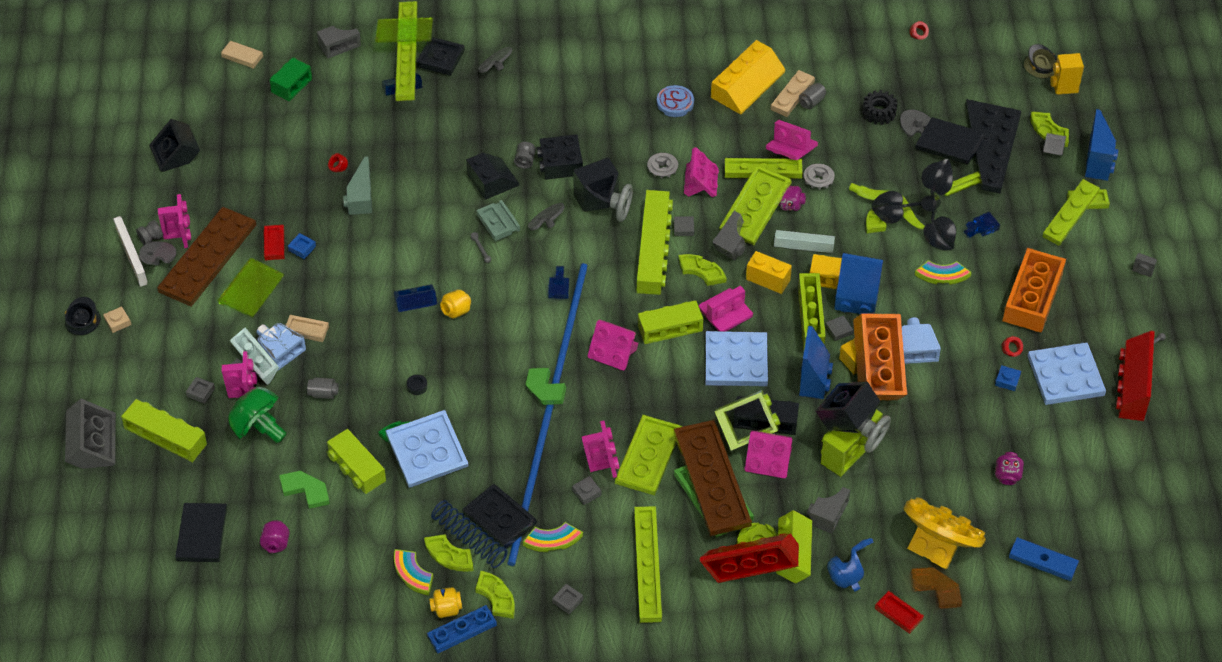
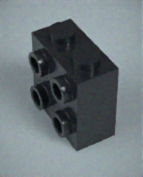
[536,134,583,180]

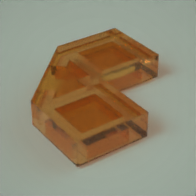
[911,567,962,608]

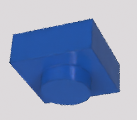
[288,233,316,259]
[995,365,1021,391]

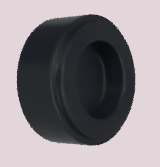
[407,374,428,395]

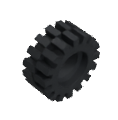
[862,90,897,125]

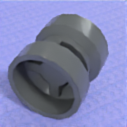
[514,142,536,169]
[136,220,163,245]

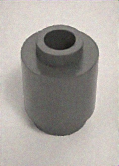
[799,83,826,109]
[307,377,339,399]

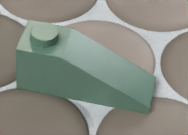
[343,157,372,215]

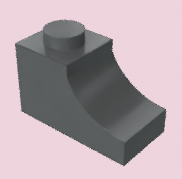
[317,25,361,59]
[712,211,746,260]
[807,487,851,534]

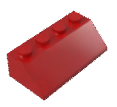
[1116,331,1155,421]
[700,533,799,583]

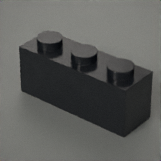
[733,396,799,435]

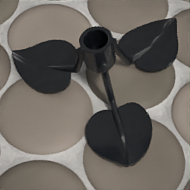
[871,159,956,250]

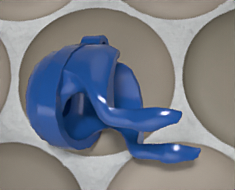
[827,538,873,592]

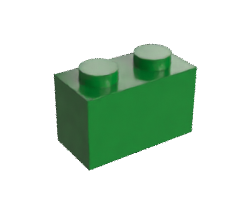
[270,57,312,102]

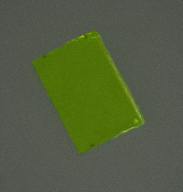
[375,18,433,43]
[218,258,284,317]

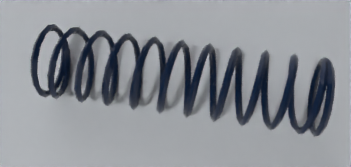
[431,500,508,568]

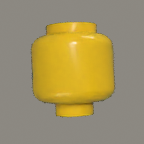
[440,289,471,318]
[429,587,462,618]

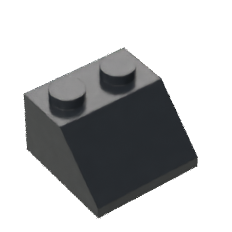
[149,119,200,172]
[466,152,519,200]

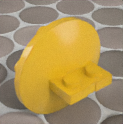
[903,497,985,569]

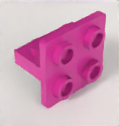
[766,120,818,160]
[684,147,719,198]
[158,194,191,248]
[698,286,753,332]
[588,320,638,370]
[222,351,257,398]
[582,420,620,478]
[745,431,793,478]

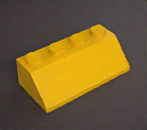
[711,40,785,115]

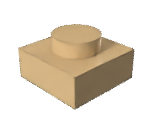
[103,306,131,333]

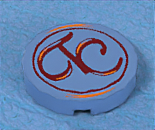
[656,85,694,117]

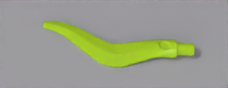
[849,183,925,230]

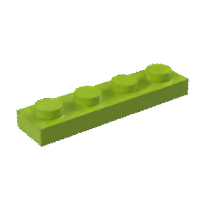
[725,158,802,178]
[1042,179,1100,246]

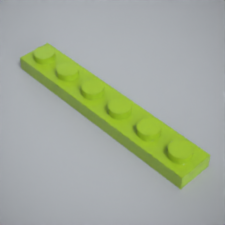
[634,506,662,623]

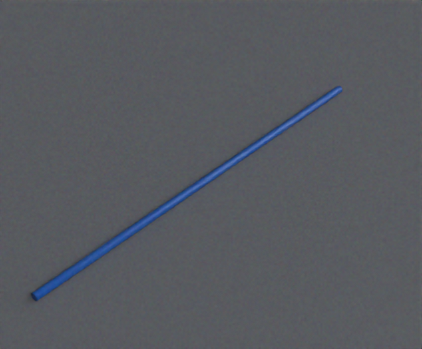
[508,263,588,566]

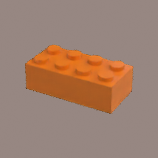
[1003,248,1066,333]
[853,314,907,400]

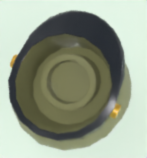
[1024,44,1057,78]

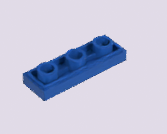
[1009,537,1079,581]
[427,605,497,654]

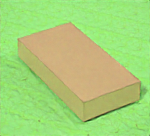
[221,41,263,69]
[286,315,329,342]

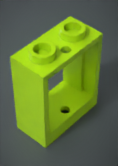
[715,390,780,450]

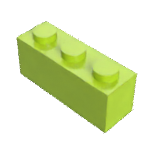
[638,301,703,344]
[327,429,386,494]
[776,510,812,584]

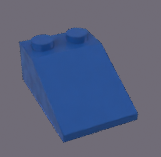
[1085,109,1118,181]
[834,253,883,314]
[799,326,833,399]

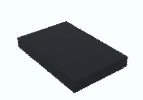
[916,117,985,165]
[462,484,537,549]
[175,503,227,562]

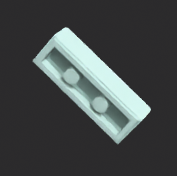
[774,230,835,253]
[229,328,279,385]

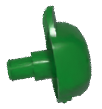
[228,387,287,444]

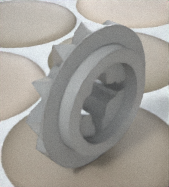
[647,153,678,178]
[803,164,835,190]

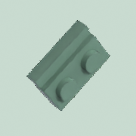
[477,200,520,241]

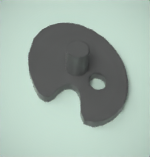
[478,47,513,73]
[900,110,931,137]
[528,203,565,230]
[139,241,176,265]

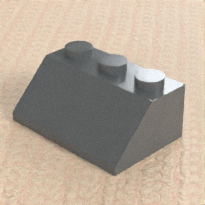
[65,399,116,469]

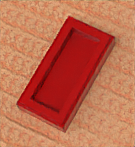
[264,225,285,260]
[875,591,924,634]

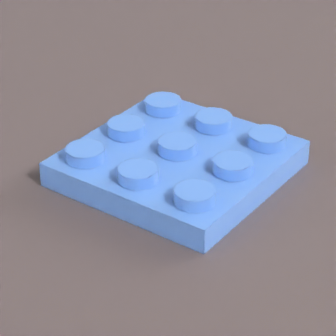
[706,331,768,386]
[1027,343,1106,405]
[386,410,468,488]

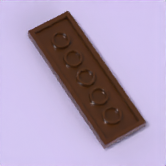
[157,207,256,307]
[674,420,752,536]

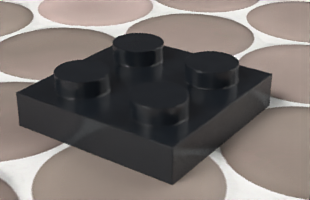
[416,37,465,76]

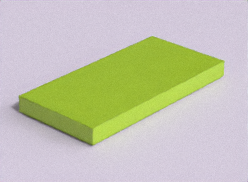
[719,165,792,245]
[615,415,682,496]

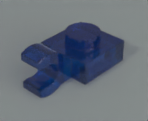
[964,212,1000,238]
[548,266,570,299]

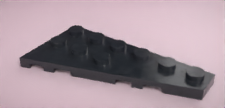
[965,99,1022,194]

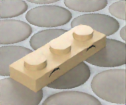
[771,70,815,117]

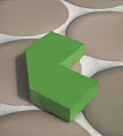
[526,368,566,405]
[279,471,330,509]

